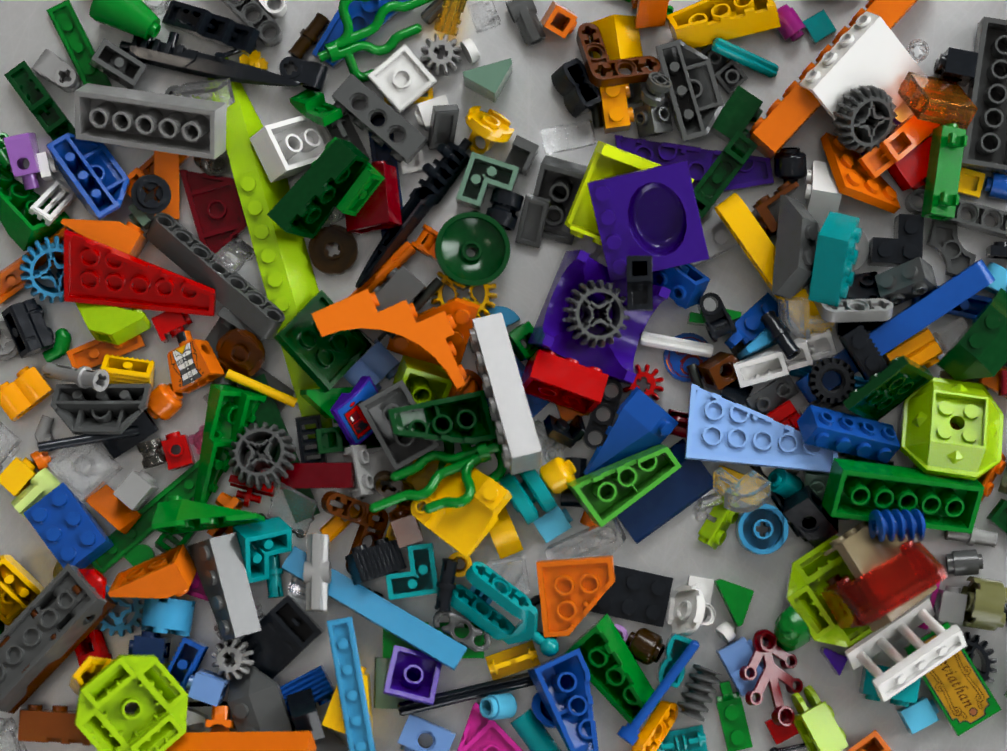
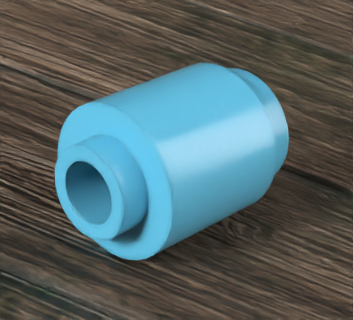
[479,693,517,720]

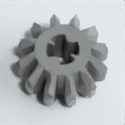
[421,33,462,76]
[211,637,255,680]

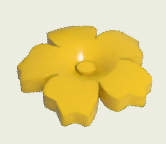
[239,50,268,70]

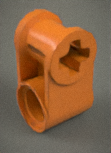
[411,224,438,262]

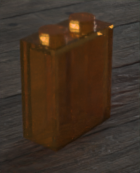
[897,72,978,129]

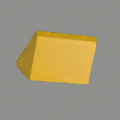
[590,14,643,69]

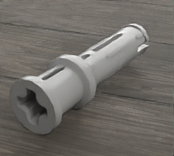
[42,362,109,392]

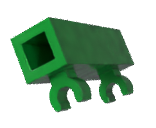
[921,123,968,221]

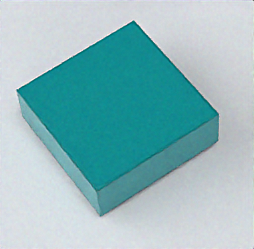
[803,9,836,44]

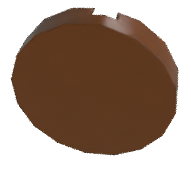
[216,328,265,377]

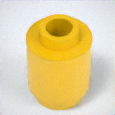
[449,552,472,577]

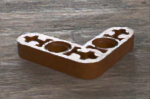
[576,23,661,87]
[321,491,389,574]

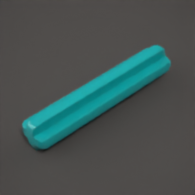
[711,38,779,78]

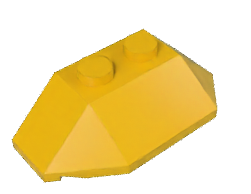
[0,555,44,626]

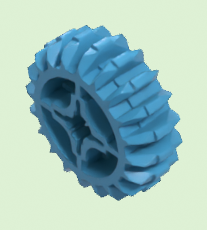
[19,236,64,303]

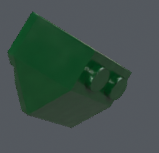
[937,288,1007,381]

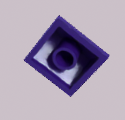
[383,645,442,706]

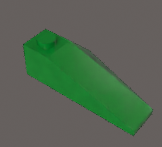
[0,165,70,251]

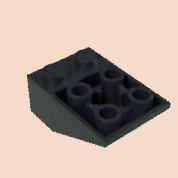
[240,595,324,679]

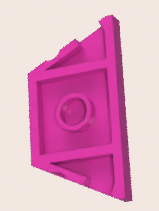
[457,702,523,751]

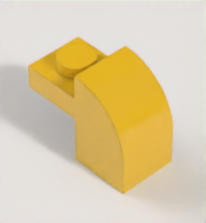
[489,507,524,559]

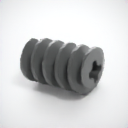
[677,664,721,722]

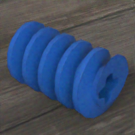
[868,509,926,542]

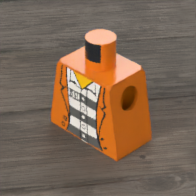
[167,330,225,394]

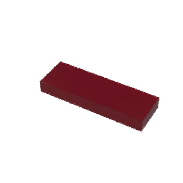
[281,462,355,488]

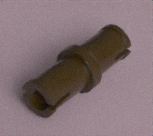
[288,13,330,59]

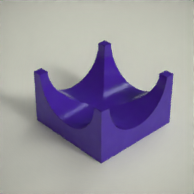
[528,250,671,384]

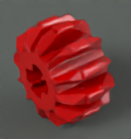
[623,364,664,401]

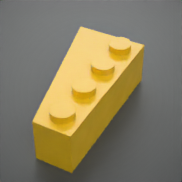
[666,0,781,48]

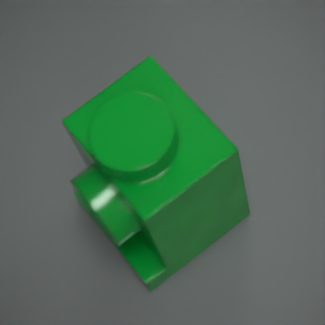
[508,321,539,361]

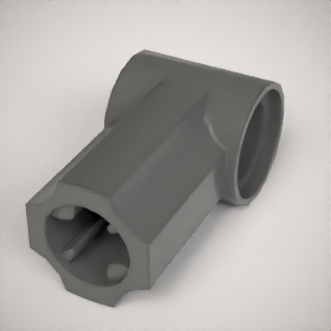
[506,0,546,46]

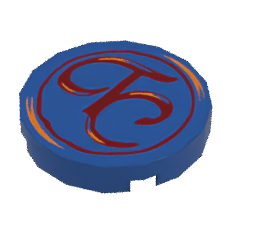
[663,333,713,382]

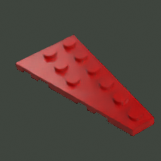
[64,229,216,316]

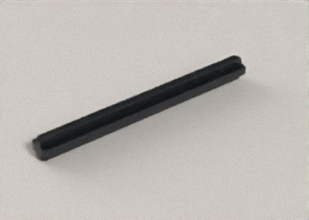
[398,672,534,716]

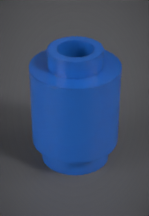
[984,172,1007,200]

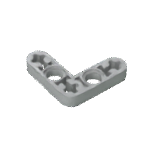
[808,283,894,323]

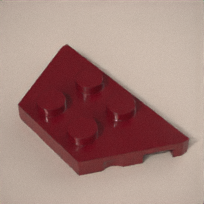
[179,169,248,255]

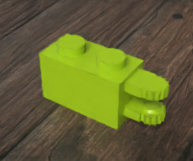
[791,685,849,751]

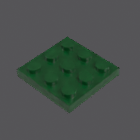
[274,290,372,393]
[843,355,934,421]

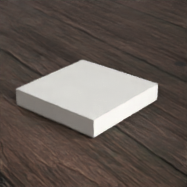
[367,44,437,114]

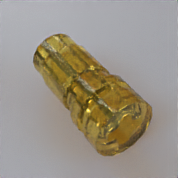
[433,0,467,36]

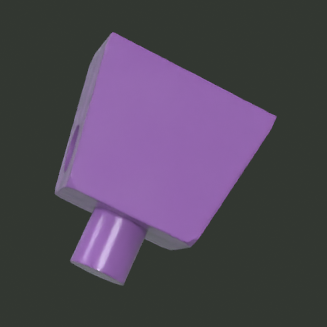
[4,132,40,191]

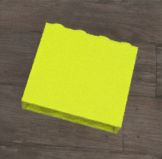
[564,141,694,246]

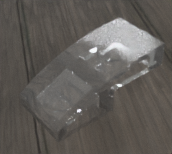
[540,119,597,154]
[212,237,255,274]

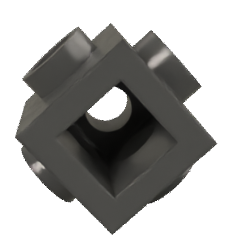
[634,102,673,138]

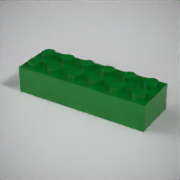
[822,458,985,534]

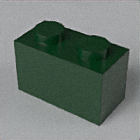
[710,85,763,143]

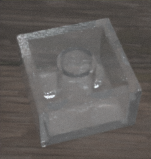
[47,442,123,502]

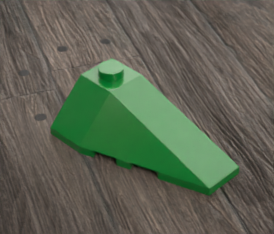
[151,496,265,535]

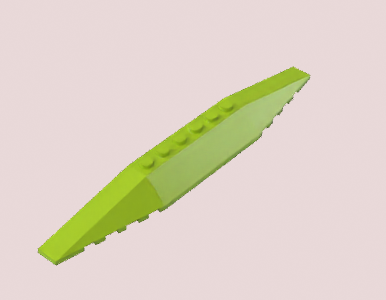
[207,57,333,439]

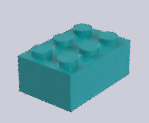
[808,211,862,307]

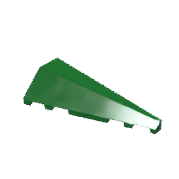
[194,384,267,503]

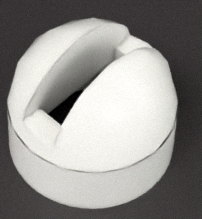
[715,622,737,644]

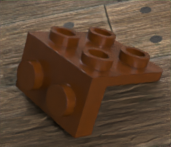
[752,181,800,238]

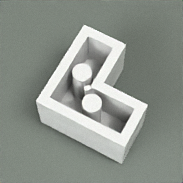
[803,160,842,230]

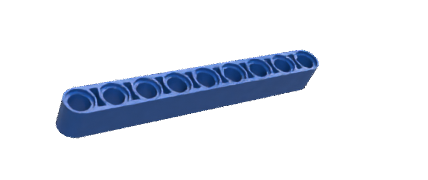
[795,259,995,403]

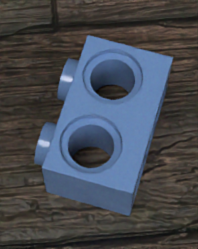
[186,668,230,707]

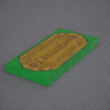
[903,622,1002,736]

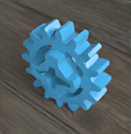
[100,585,144,637]

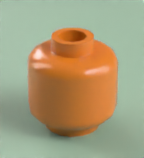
[147,383,183,420]

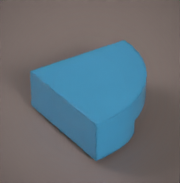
[487,306,520,327]

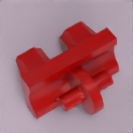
[228,465,275,508]

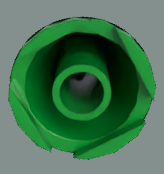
[89,0,161,40]

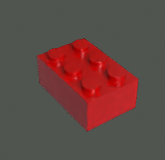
[521,349,609,416]

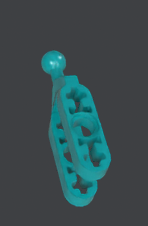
[451,561,559,657]

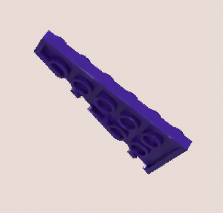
[614,135,774,192]

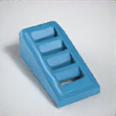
[737,324,785,360]

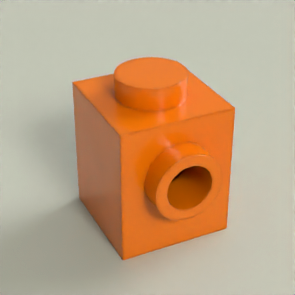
[540,1,578,39]

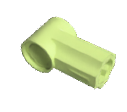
[11,468,61,518]

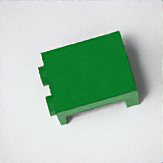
[310,137,385,217]

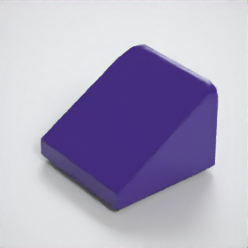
[820,647,847,676]

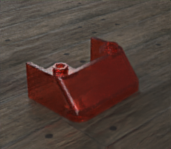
[822,539,949,629]

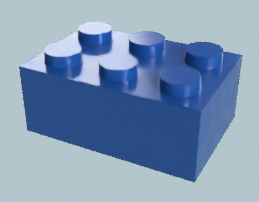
[23,482,114,569]

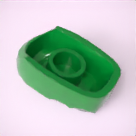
[774,606,810,652]

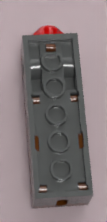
[0,564,117,714]

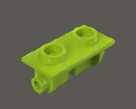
[698,496,740,550]

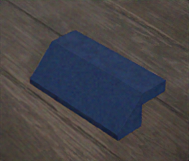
[617,439,718,544]

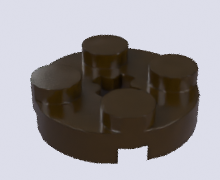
[308,225,358,275]

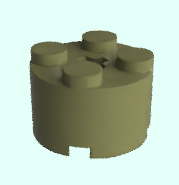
[961,576,1007,631]

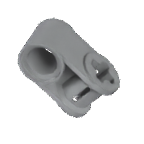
[31,49,81,93]

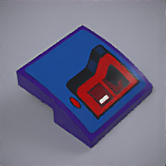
[330,376,379,446]

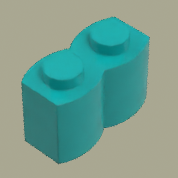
[657,633,692,688]

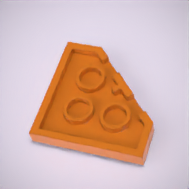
[820,132,901,214]
[387,297,480,365]
[536,555,615,638]

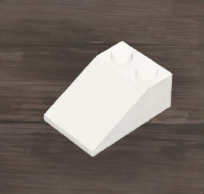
[249,115,332,183]

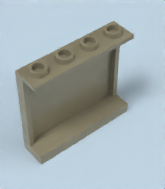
[824,521,937,632]

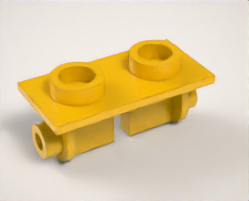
[485,641,540,680]

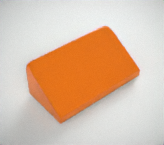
[86,484,142,535]

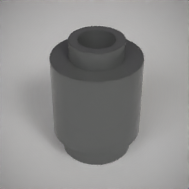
[945,549,983,576]

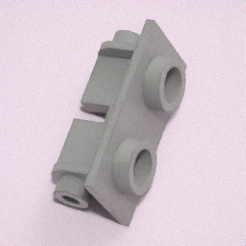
[342,445,375,498]

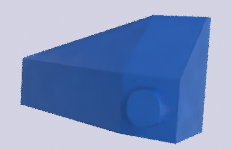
[583,386,678,475]
[528,648,599,751]

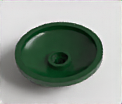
[435,212,510,287]

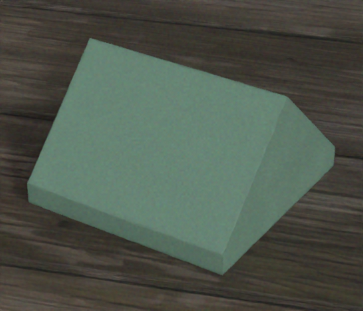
[463,58,512,102]

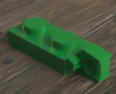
[716,680,753,751]

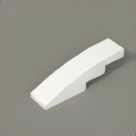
[733,328,837,388]

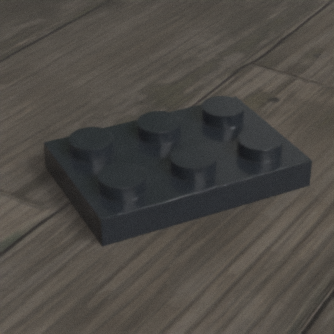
[590,565,673,627]

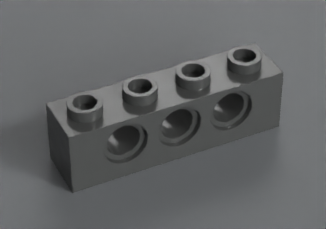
[332,73,427,164]

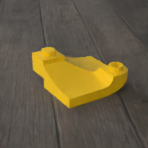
[410,464,513,559]

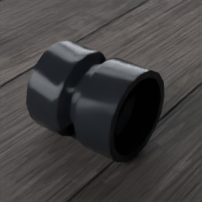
[486,188,524,231]

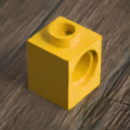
[0,457,37,496]

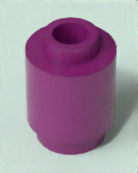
[777,4,806,42]

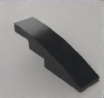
[162,0,260,54]

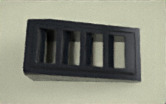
[295,414,328,463]

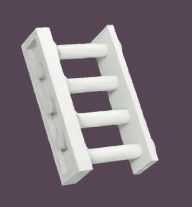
[845,597,967,702]

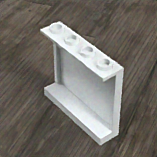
[799,11,926,137]

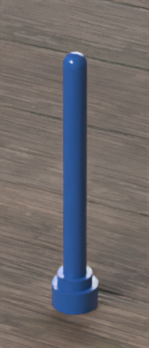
[617,640,699,746]

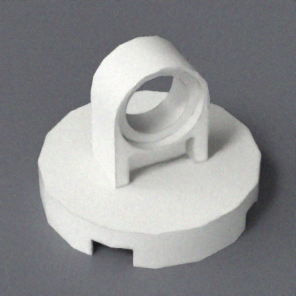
[666,585,716,636]

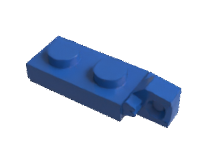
[724,293,785,350]

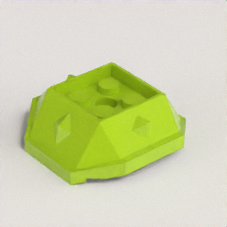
[899,377,1004,480]
[786,535,878,648]
[74,655,188,751]

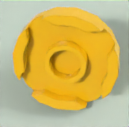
[465,106,514,154]

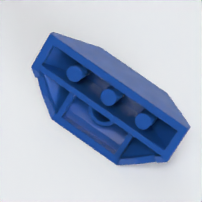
[46,133,130,220]

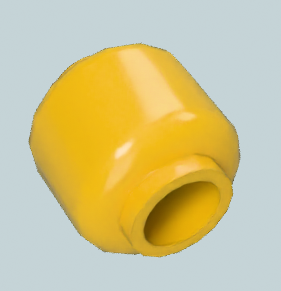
[539,457,577,494]

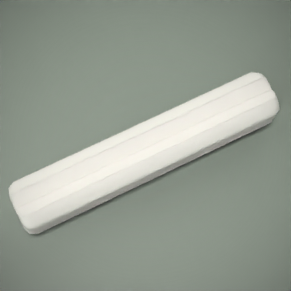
[640,332,714,358]

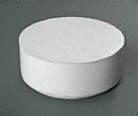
[460,38,480,64]

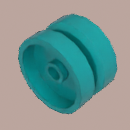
[499,469,558,525]

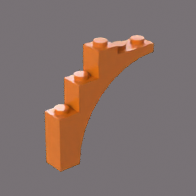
[311,289,468,389]

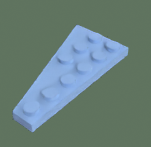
[685,383,838,473]

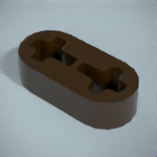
[374,470,415,506]

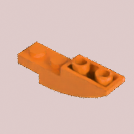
[858,103,942,180]

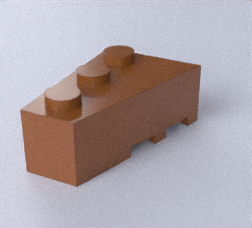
[18,704,93,746]

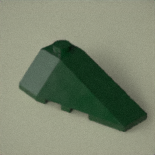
[387,390,497,444]

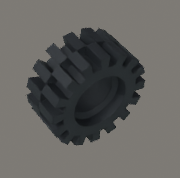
[808,358,856,404]

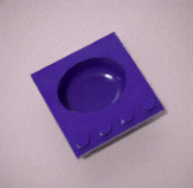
[587,159,709,281]

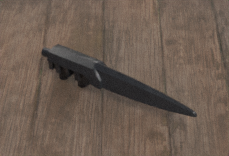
[119,32,300,87]
[356,138,472,288]

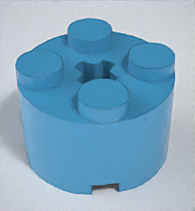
[735,504,789,554]
[141,597,196,637]

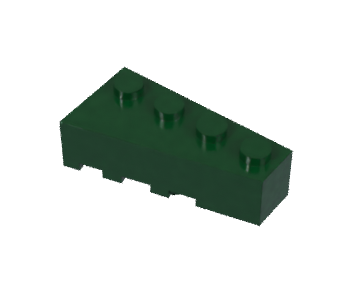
[267,138,370,239]

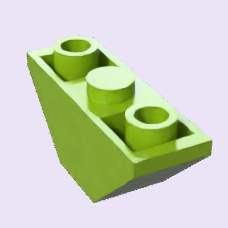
[75,302,152,345]

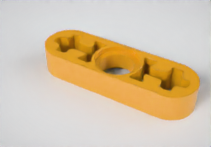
[631,700,678,751]

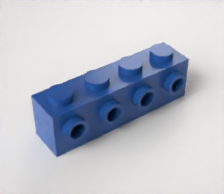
[797,405,901,463]

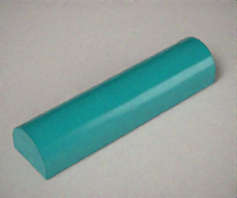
[510,708,562,751]

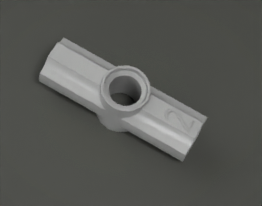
[303,533,331,612]

